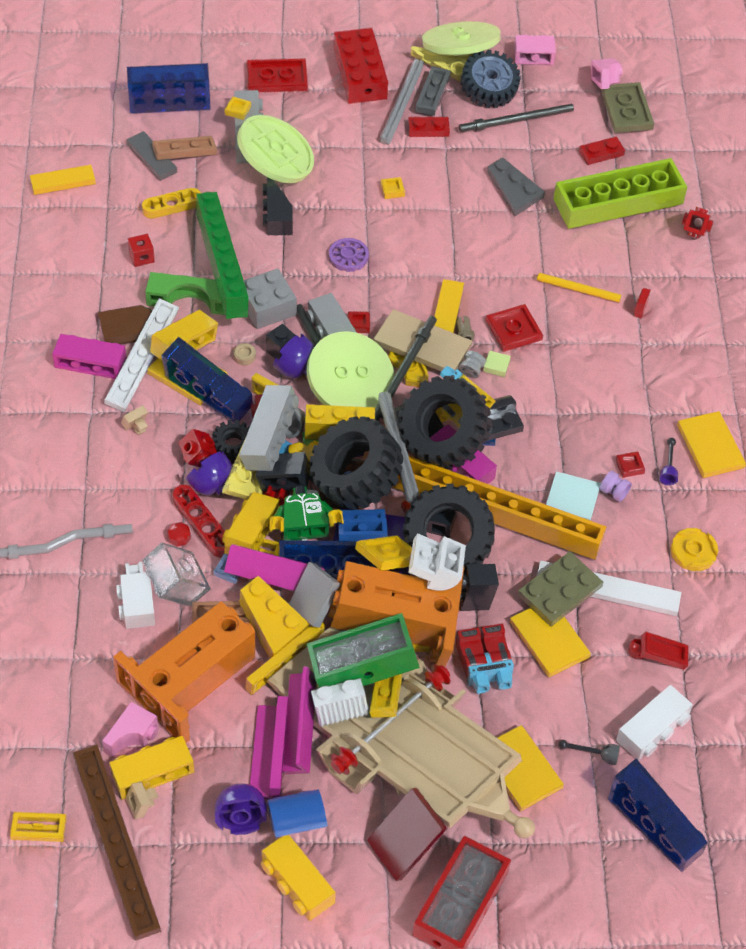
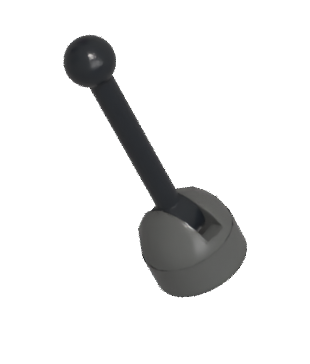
[558,739,620,765]

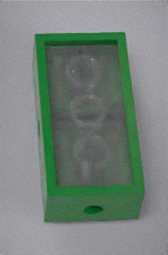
[307,613,420,688]

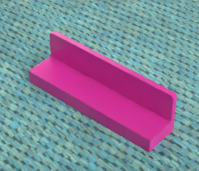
[224,544,325,591]
[282,667,316,774]
[250,696,288,799]

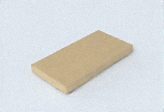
[374,309,472,371]

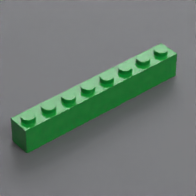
[196,192,248,319]

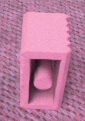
[514,34,556,66]

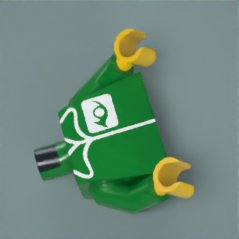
[269,486,344,541]

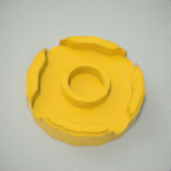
[670,528,719,571]

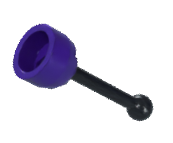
[660,438,679,485]

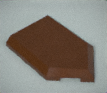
[98,305,153,345]

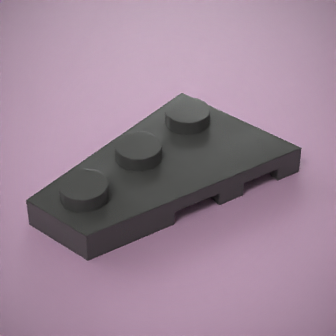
[487,157,545,217]

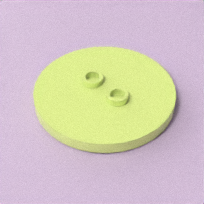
[422,22,501,55]
[237,115,314,183]
[307,331,394,408]

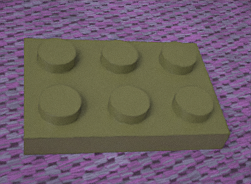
[601,82,654,133]
[518,551,604,627]

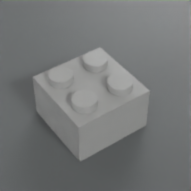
[244,269,297,329]

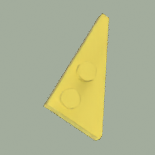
[411,46,473,82]
[222,438,263,500]

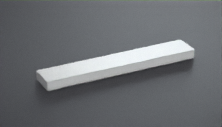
[104,298,179,413]
[537,560,681,616]

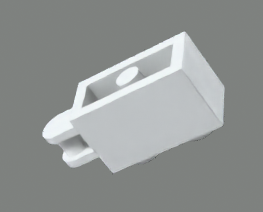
[116,562,155,629]

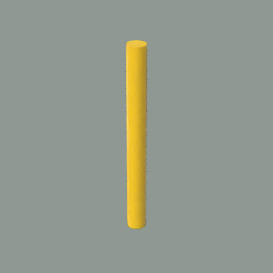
[537,272,622,303]

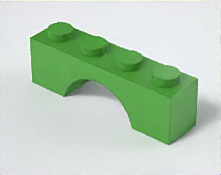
[145,272,225,315]

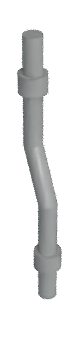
[0,523,133,559]

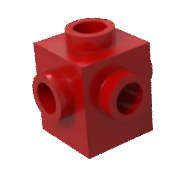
[682,207,714,238]
[178,429,217,467]

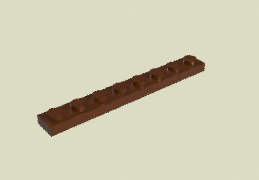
[73,745,161,941]

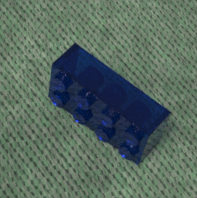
[127,63,211,114]

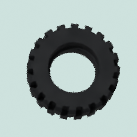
[398,376,492,469]
[309,416,403,510]
[403,483,495,574]

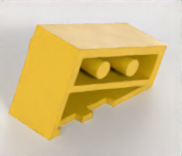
[239,576,309,659]

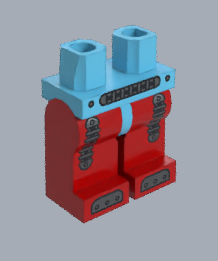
[456,623,514,694]

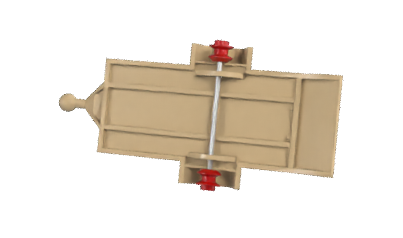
[267,627,535,839]

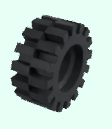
[212,420,250,464]

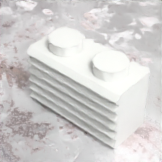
[311,678,369,727]

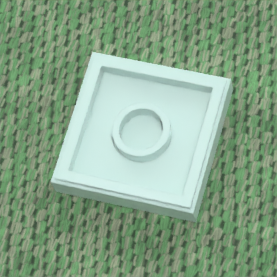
[546,471,601,521]

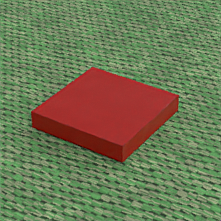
[485,304,543,352]

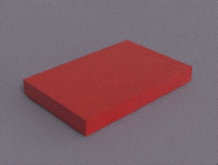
[247,58,308,92]

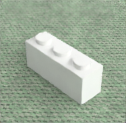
[616,685,693,761]

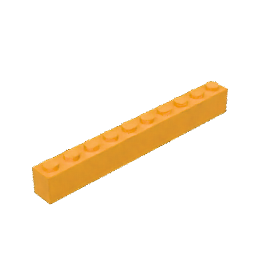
[392,456,607,560]

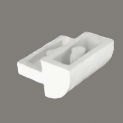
[409,533,466,590]

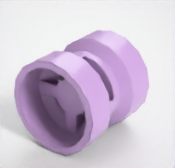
[600,471,632,502]

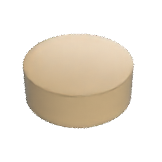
[234,343,256,365]

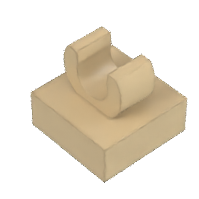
[121,405,148,435]
[125,782,158,819]

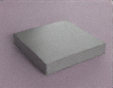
[289,562,340,628]

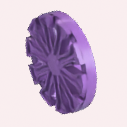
[329,238,369,272]

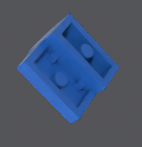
[338,509,387,546]
[266,789,328,837]

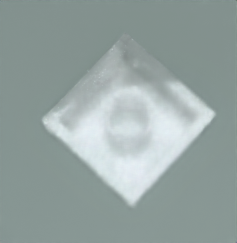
[142,542,211,607]

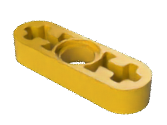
[142,188,201,219]

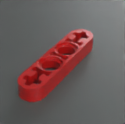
[173,485,225,558]

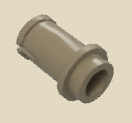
[456,316,475,342]

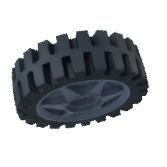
[460,50,521,108]

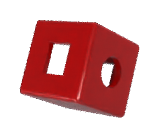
[128,234,155,267]

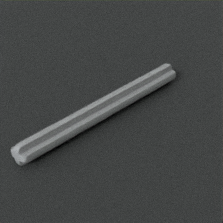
[380,59,424,145]
[378,392,420,503]

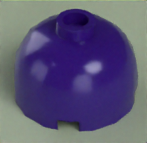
[273,334,314,379]
[186,452,233,496]
[215,783,267,835]

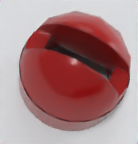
[628,637,645,659]

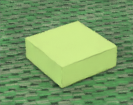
[484,351,511,377]

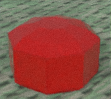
[167,522,191,547]

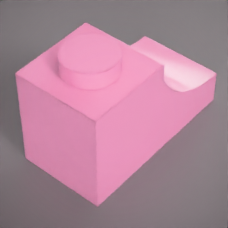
[591,58,622,89]
[102,702,159,757]

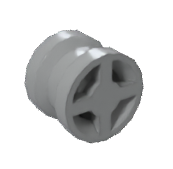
[459,351,486,378]

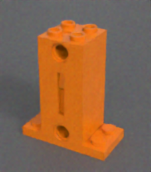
[328,561,464,667]
[113,601,256,743]

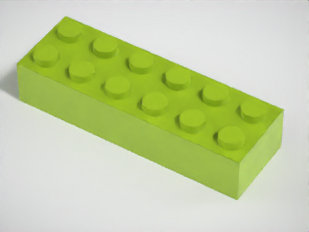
[553,158,687,229]

